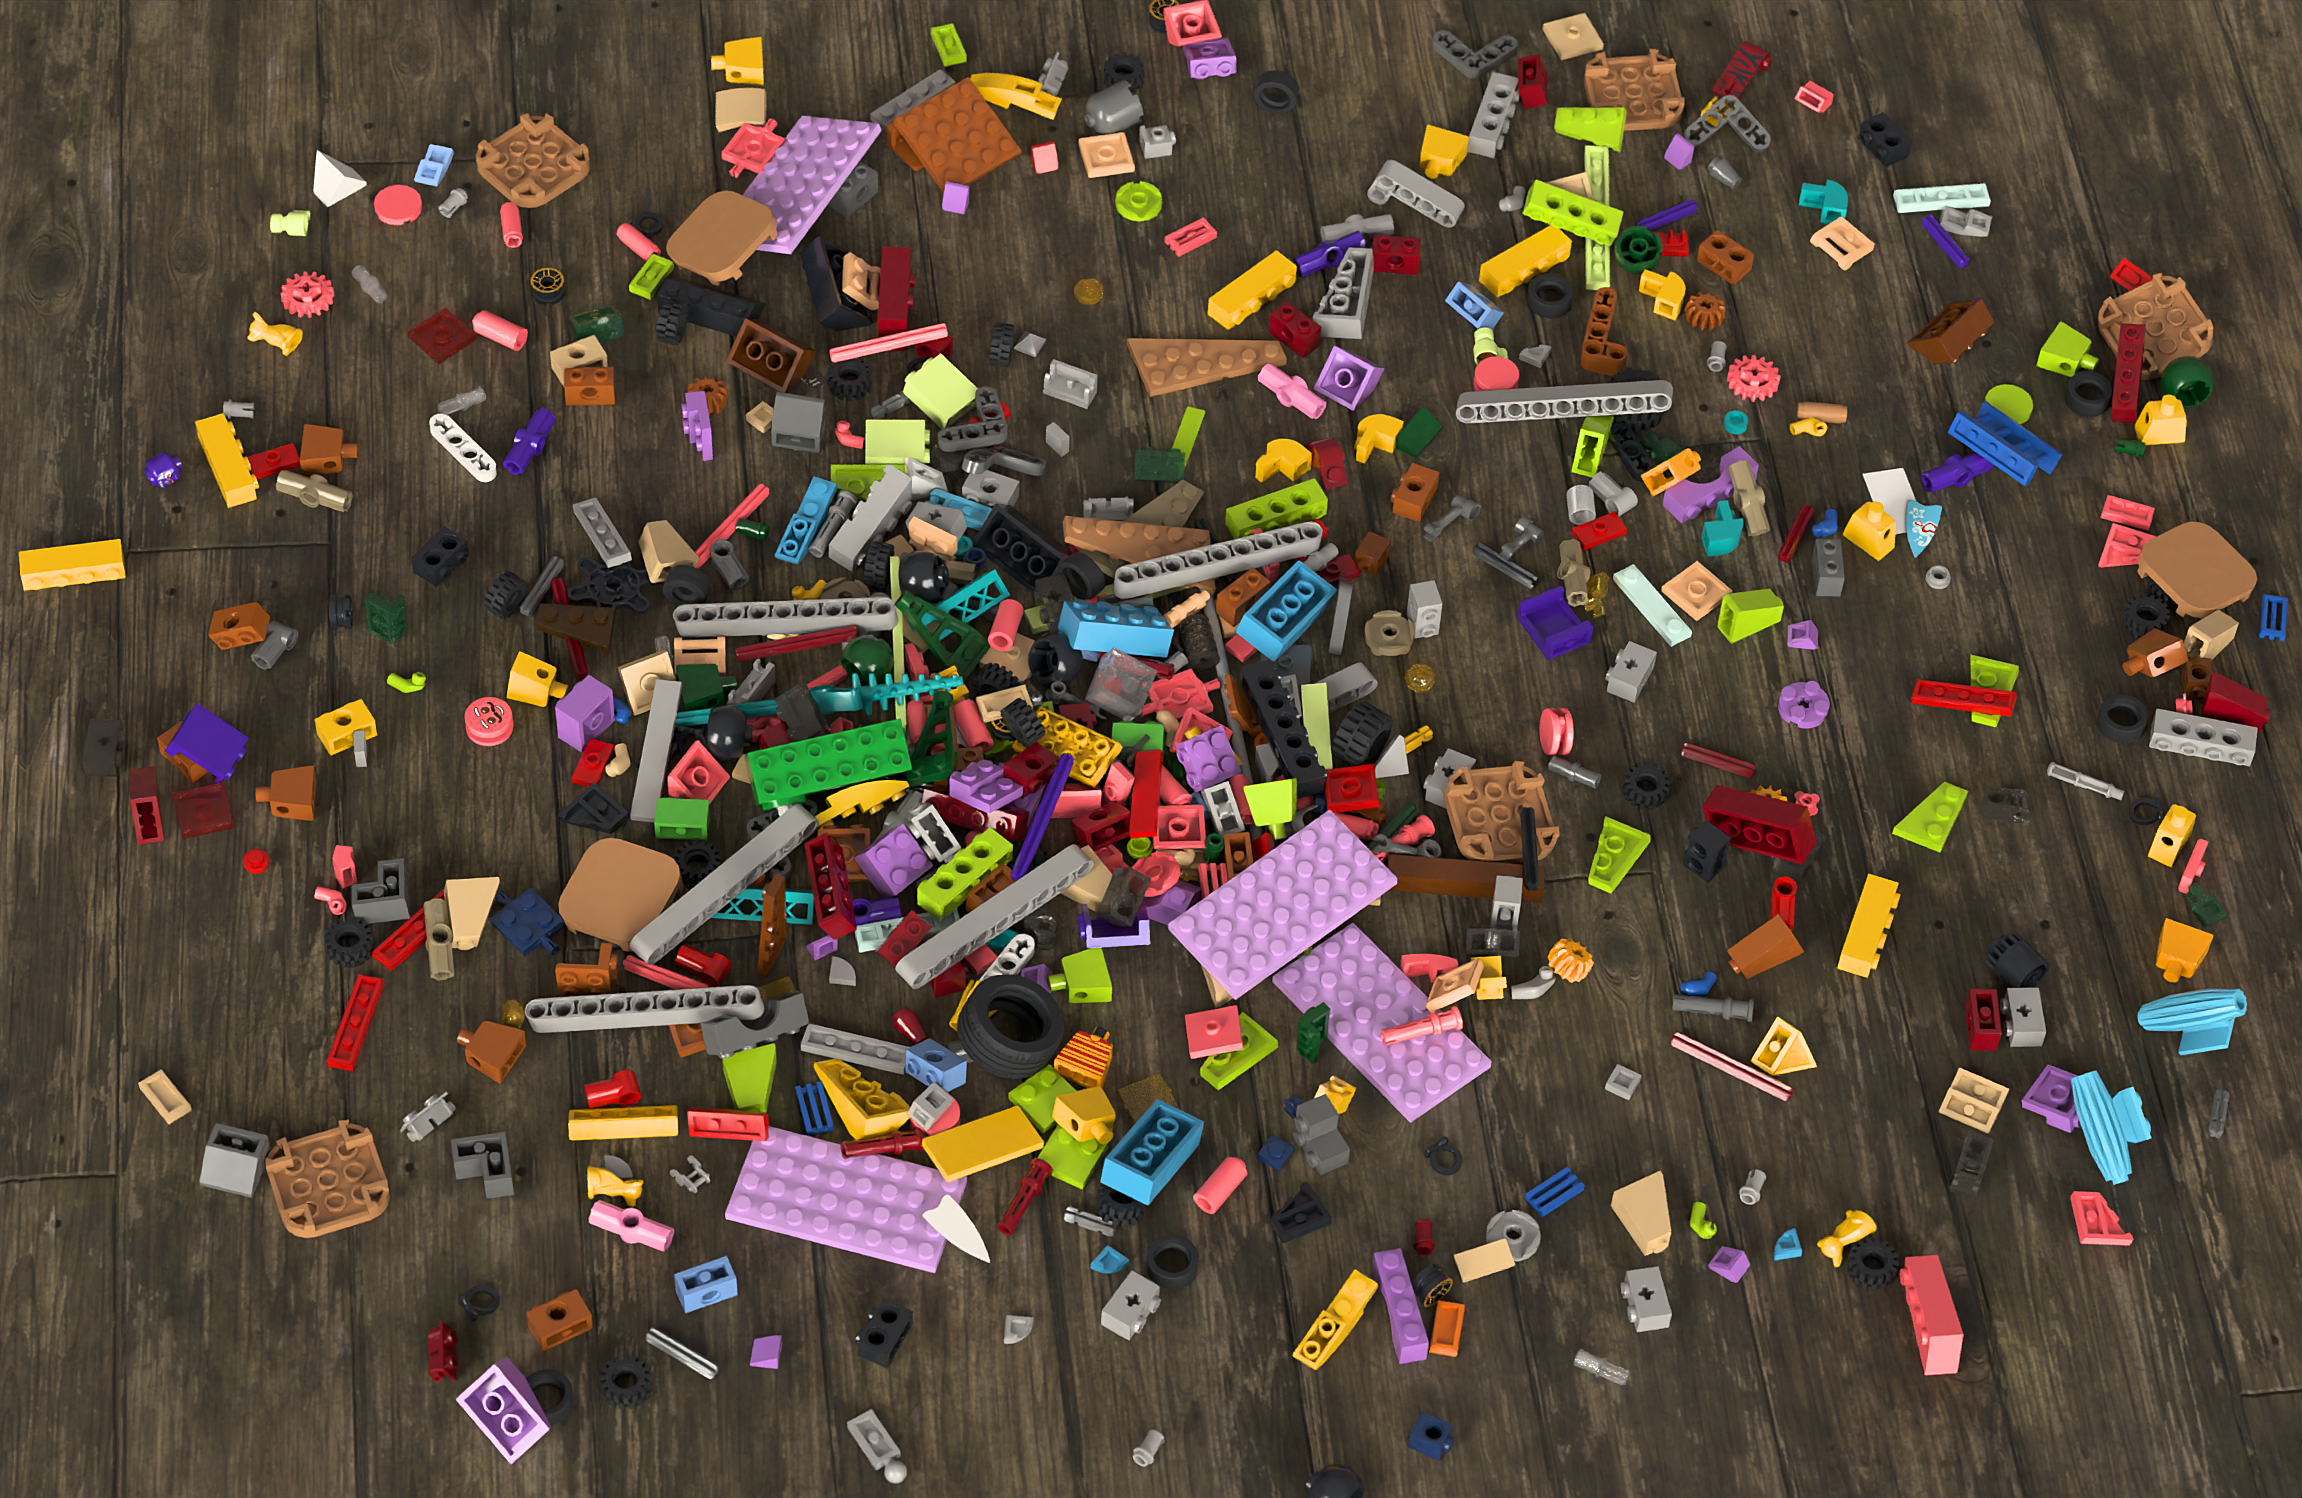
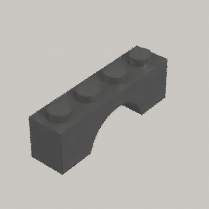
[700,992,809,1058]

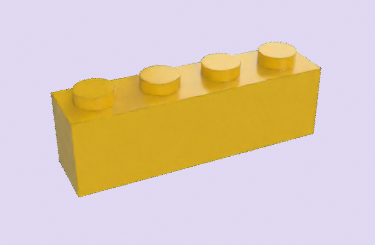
[1479,225,1572,298]
[1208,250,1297,330]
[195,413,259,508]
[19,539,126,591]
[1837,874,1901,978]

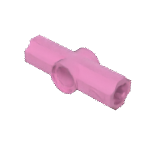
[1258,363,1326,419]
[589,1200,674,1252]

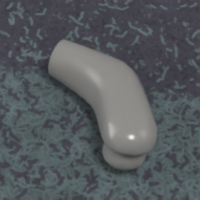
[1511,966,1555,999]

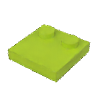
[1008,1064,1076,1134]
[1038,1124,1108,1190]

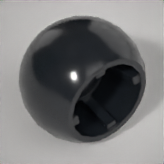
[899,550,949,603]
[1028,632,1083,687]
[705,705,753,761]
[1305,1464,1365,1498]

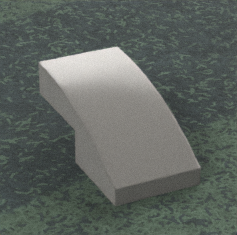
[1939,206,1992,237]

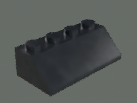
[800,236,873,331]
[657,277,765,337]
[972,503,1073,600]

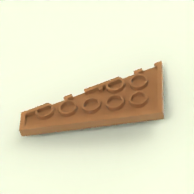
[1127,338,1287,397]
[1063,516,1216,596]

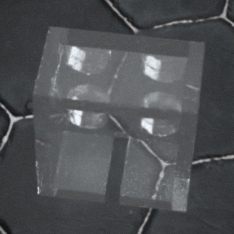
[1085,647,1157,721]

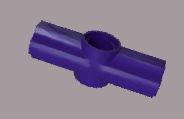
[1294,230,1366,277]
[503,408,556,475]
[1921,452,1994,493]
[823,896,902,935]

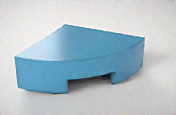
[1774,1228,1802,1260]
[1091,1245,1129,1273]

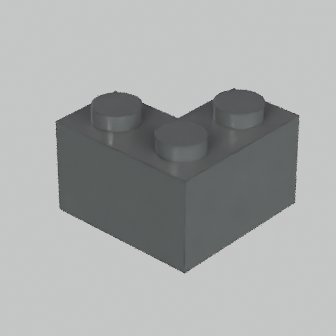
[352,858,410,924]
[1293,1093,1350,1176]
[451,1132,514,1199]

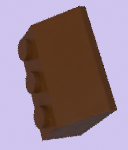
[1907,298,1994,364]
[726,318,816,393]

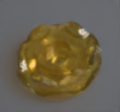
[1074,278,1104,305]
[1404,663,1436,693]
[499,999,525,1029]

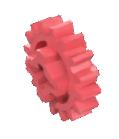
[281,271,334,318]
[1727,355,1780,402]

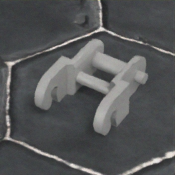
[670,1155,710,1193]

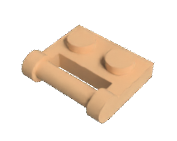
[1810,216,1874,270]
[842,252,881,310]
[674,636,726,680]

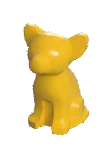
[248,312,303,356]
[588,1166,643,1207]
[1817,1210,1877,1267]

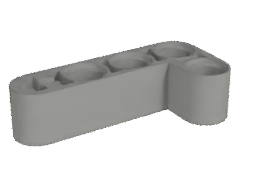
[1367,160,1464,227]

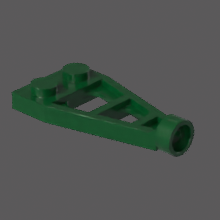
[894,590,991,682]
[906,691,959,787]

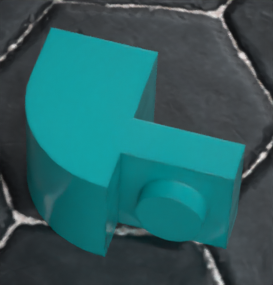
[1799,180,1848,224]
[1701,500,1743,557]

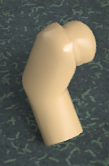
[605,743,631,777]
[1156,848,1195,866]

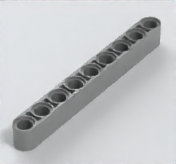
[1456,380,1673,423]
[1113,522,1323,599]
[673,597,898,638]
[629,804,819,965]
[895,844,1094,989]
[525,985,765,1033]

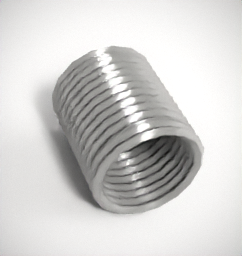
[1566,485,1596,525]

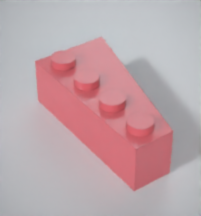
[1900,1255,1963,1375]

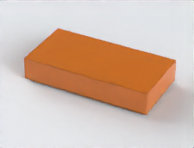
[1429,1300,1465,1357]

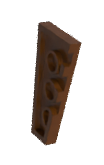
[757,874,788,978]

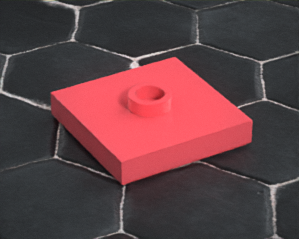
[1185,1005,1244,1059]

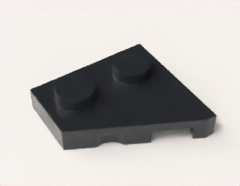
[558,782,630,834]
[1270,1181,1332,1244]

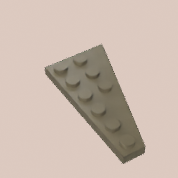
[1079,480,1204,578]

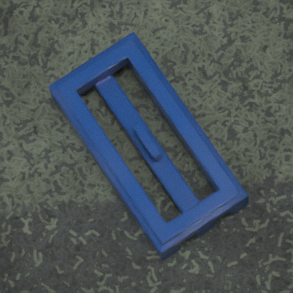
[2259,594,2288,642]
[795,1081,834,1136]
[1525,1166,1585,1217]

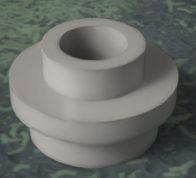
[1925,565,1951,589]

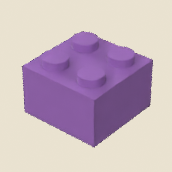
[555,675,615,753]
[854,823,933,899]

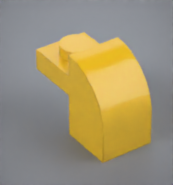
[1639,269,1685,321]
[1354,414,1404,464]
[1255,439,1312,483]
[1471,956,1507,1000]

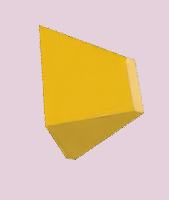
[1751,1017,1817,1076]

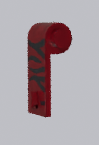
[1712,41,1772,100]

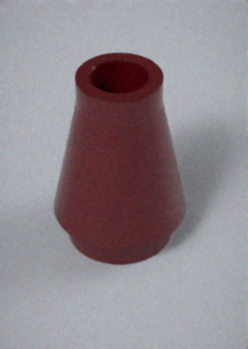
[892,1007,928,1046]

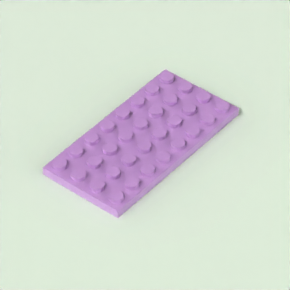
[743,116,881,254]
[1168,810,1397,1000]
[1272,923,1492,1123]
[725,1126,967,1273]

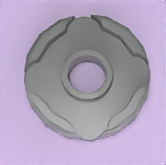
[1486,1210,1541,1261]

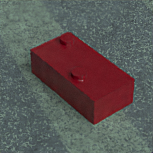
[878,247,916,352]
[1702,785,1817,864]

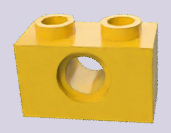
[315,699,377,756]

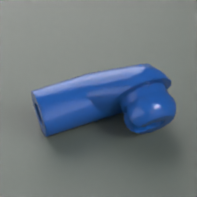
[1812,509,1837,538]
[613,697,631,724]
[1680,971,1717,997]

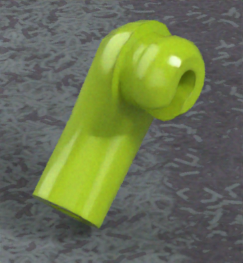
[387,672,426,693]
[1690,1202,1717,1239]

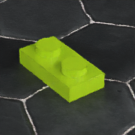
[931,24,966,67]
[629,254,674,300]

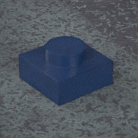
[1257,1134,1295,1172]

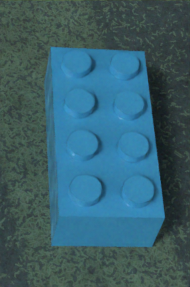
[1235,560,1338,662]
[1058,599,1174,658]
[1101,1099,1204,1205]

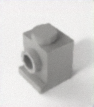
[1139,125,1175,159]
[907,1082,954,1131]

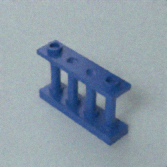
[1948,401,2062,486]

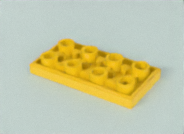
[1012,706,1123,788]
[922,1105,1044,1182]

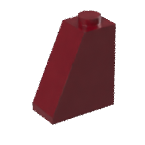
[2200,672,2271,733]
[129,766,164,845]

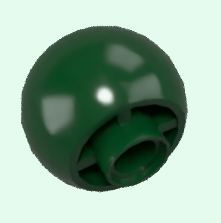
[2161,356,2214,408]
[840,635,894,686]

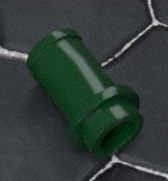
[2114,437,2146,458]
[736,518,770,541]
[1203,833,1225,864]

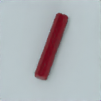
[1778,504,1814,563]
[1682,742,1756,779]

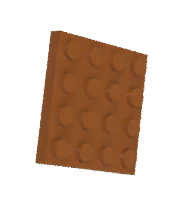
[893,77,1022,193]

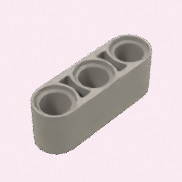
[1314,662,1378,713]

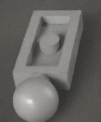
[847,1409,907,1483]

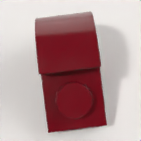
[1305,437,1349,490]

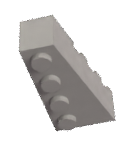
[1312,248,1374,339]
[829,463,913,572]

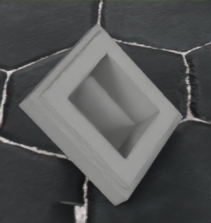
[1014,331,1046,358]

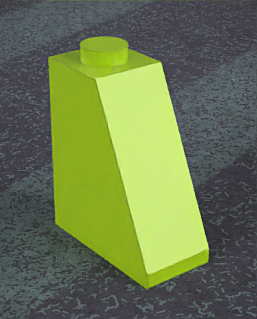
[1571,415,1614,478]
[1717,589,1784,644]
[722,1043,777,1112]

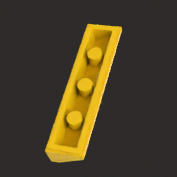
[568,1105,678,1140]

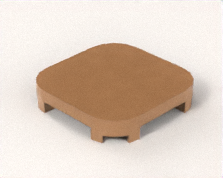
[1584,49,1685,131]
[476,113,590,208]
[666,191,778,286]
[2098,273,2213,380]
[2137,522,2257,620]
[1443,761,1560,864]
[558,838,684,952]
[265,1120,390,1238]

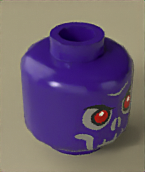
[144,452,183,488]

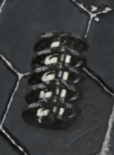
[1180,614,1220,670]

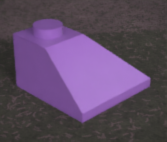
[1314,346,1384,411]
[1141,879,1202,925]

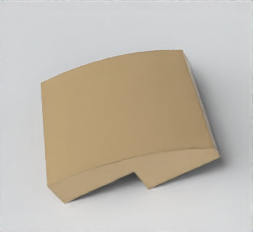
[716,88,766,132]
[1939,1068,2009,1134]

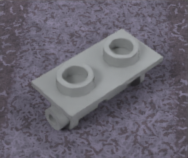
[1037,51,1068,97]
[1083,496,1133,521]
[400,1092,456,1142]

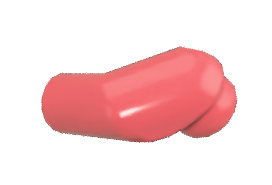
[835,421,866,449]
[315,886,347,915]

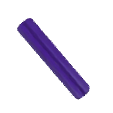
[1635,199,1697,231]
[1922,214,1970,269]

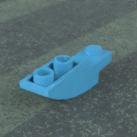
[775,477,837,565]

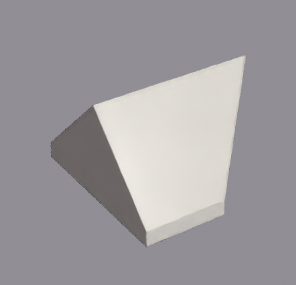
[314,150,367,207]

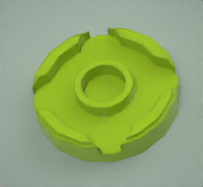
[1115,181,1162,221]
[1985,384,2033,425]

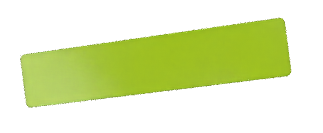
[1162,407,1205,479]

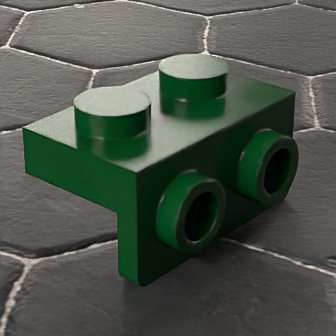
[1296,1002,1330,1064]

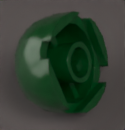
[1615,226,1663,274]

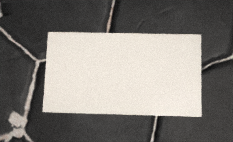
[1863,468,1916,534]

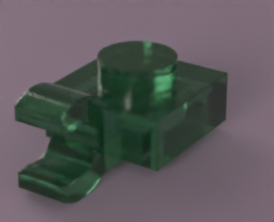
[2185,883,2228,928]

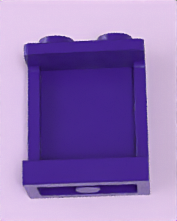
[1517,586,1593,660]
[165,704,249,785]
[1077,900,1150,948]

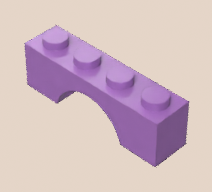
[1663,446,1759,524]
[1372,1248,1429,1364]

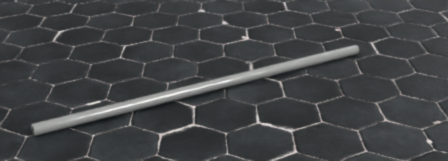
[1199,588,1264,841]

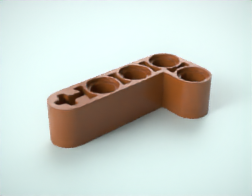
[1580,287,1628,376]

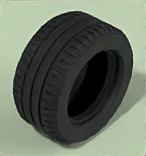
[957,974,1064,1079]

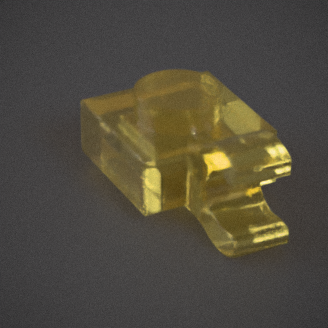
[1585,572,1609,618]

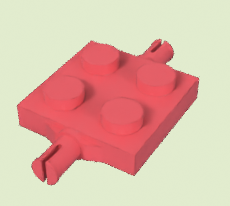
[722,119,785,178]
[1138,669,1220,723]

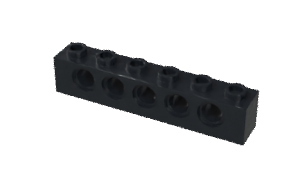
[1240,659,1327,799]

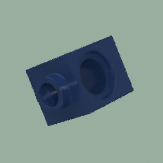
[1408,1412,1454,1461]

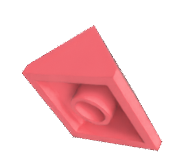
[1164,0,1221,46]
[668,740,730,804]
[1047,783,1101,818]
[1152,805,1206,849]

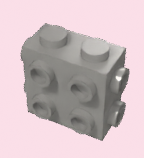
[905,801,961,863]

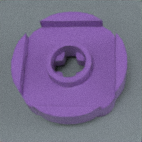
[1778,681,1830,729]

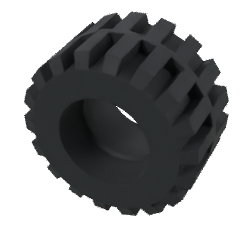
[1608,367,1664,432]
[1332,701,1393,766]

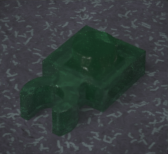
[1639,432,1685,464]

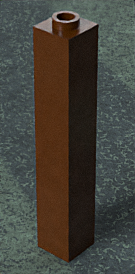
[1384,854,1544,902]

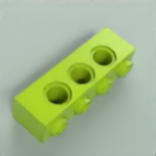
[1523,180,1623,246]
[1225,478,1328,539]
[917,827,1013,922]

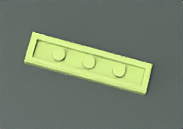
[1301,683,1333,770]

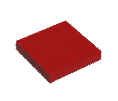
[1325,764,1379,813]

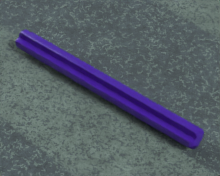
[1011,753,1074,881]

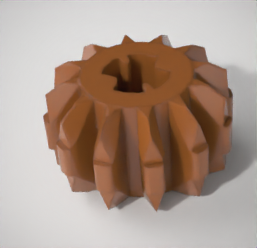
[1685,291,1726,331]
[687,375,728,416]

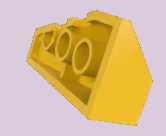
[814,1059,910,1140]

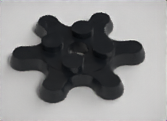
[568,550,655,614]

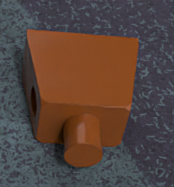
[300,424,359,476]
[2123,628,2189,677]
[256,766,317,821]
[457,1021,526,1084]

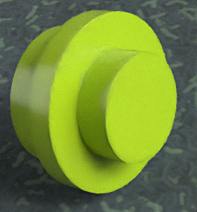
[1127,837,1153,860]

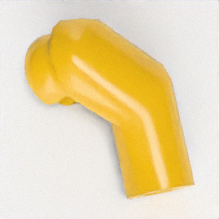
[1790,418,1827,436]
[792,580,827,600]

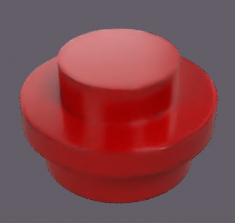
[243,849,270,874]

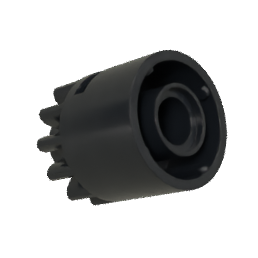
[1985,931,2050,988]

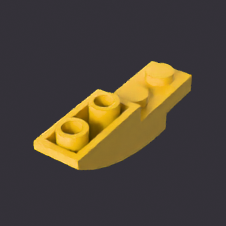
[970,73,1062,120]
[815,780,909,830]
[1293,1270,1378,1370]

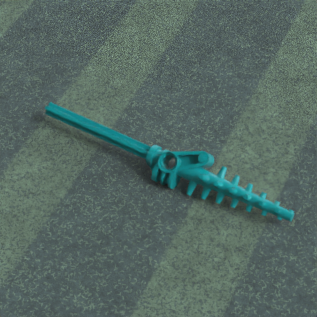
[675,673,964,728]

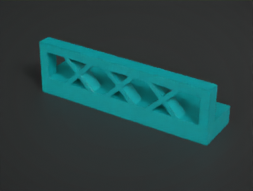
[908,569,1010,640]
[711,886,814,925]

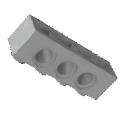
[1468,72,1520,158]
[2149,709,2258,766]

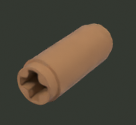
[1797,401,1847,424]

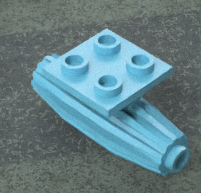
[2137,988,2247,1055]
[2071,1071,2151,1185]

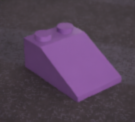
[456,1357,552,1464]

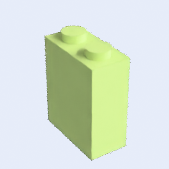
[903,353,978,429]
[865,420,930,465]

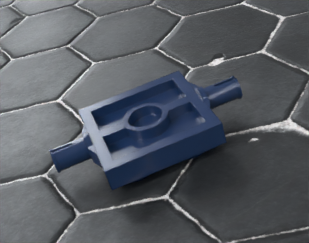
[490,887,565,957]

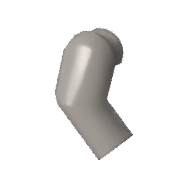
[1499,186,1525,212]

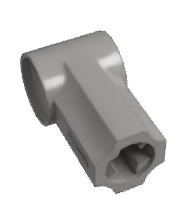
[1589,471,1638,517]

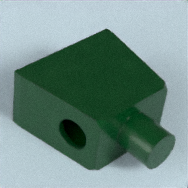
[676,664,737,711]

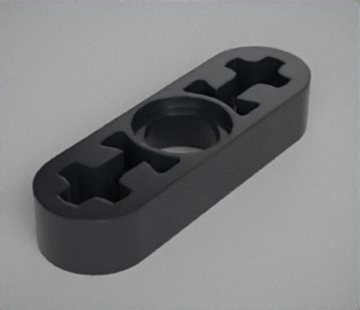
[1609,423,1654,482]

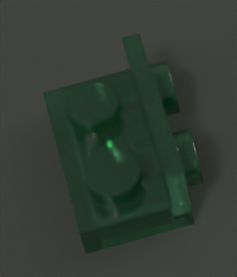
[568,304,625,343]
[1134,447,1186,483]
[364,592,407,644]

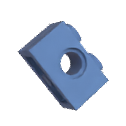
[1445,281,1504,330]
[905,1038,967,1092]
[674,1256,738,1313]

